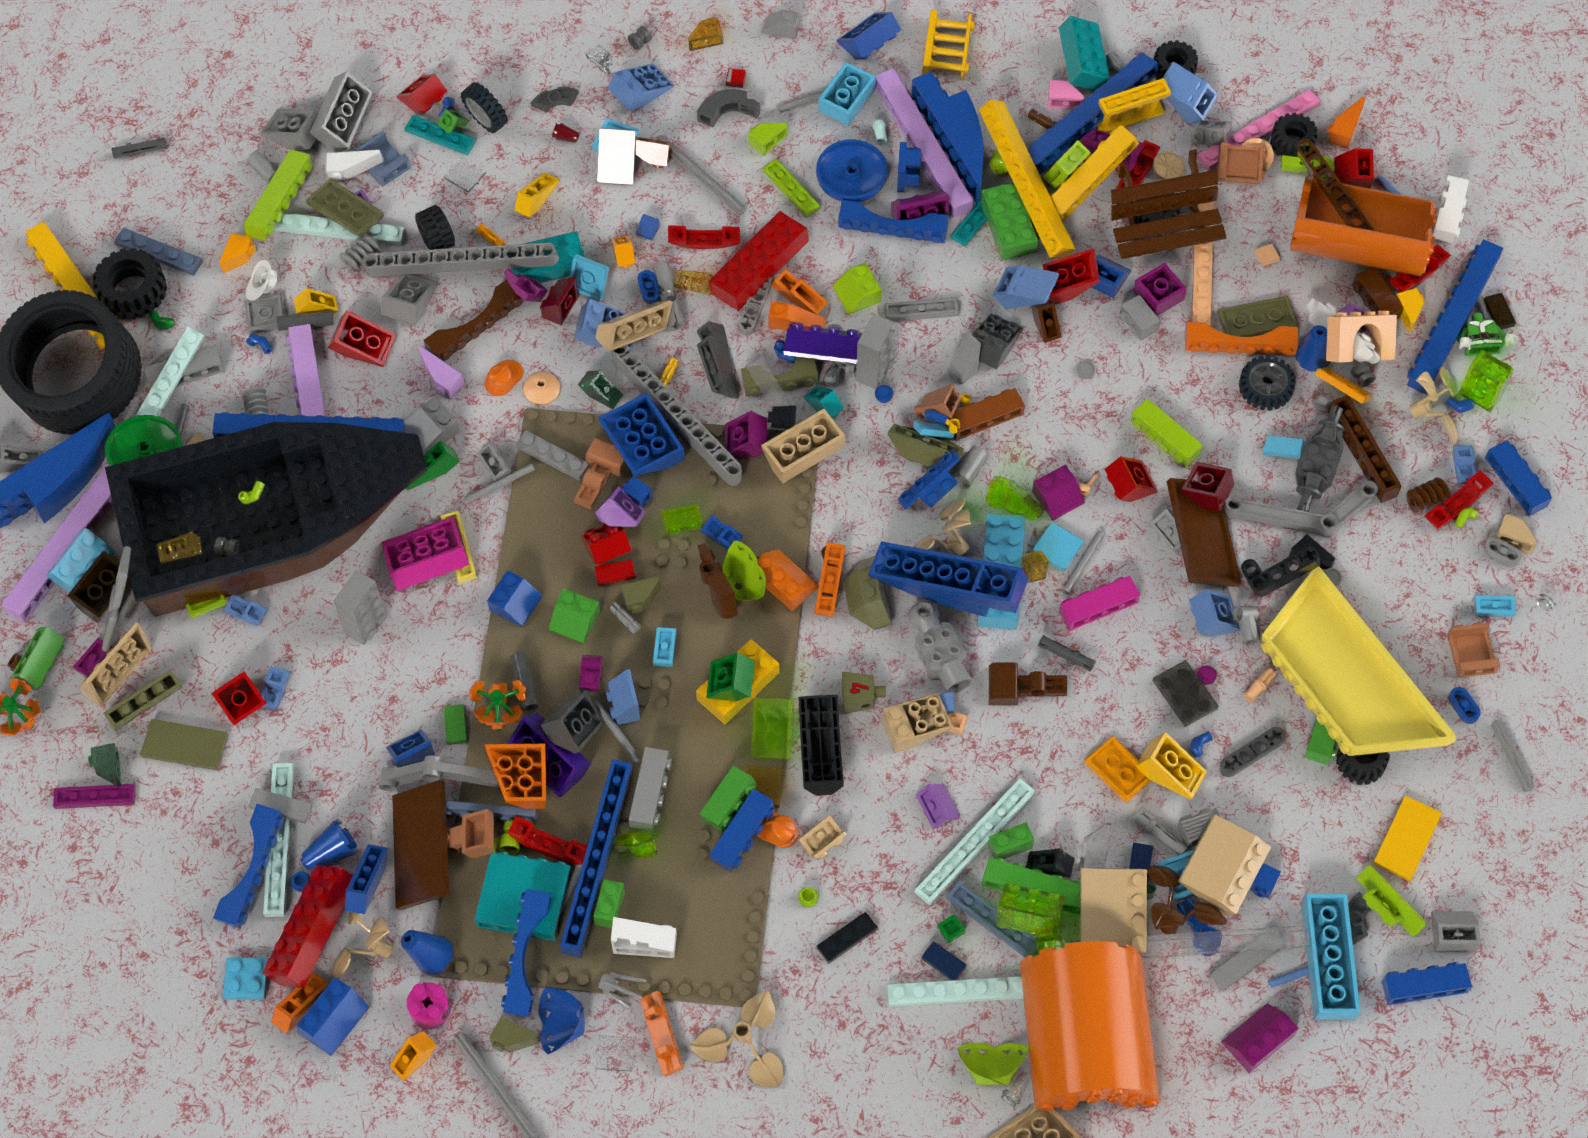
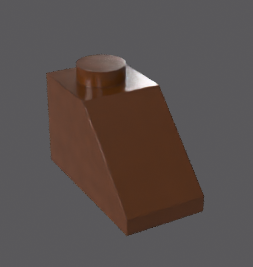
[1031,299,1062,343]

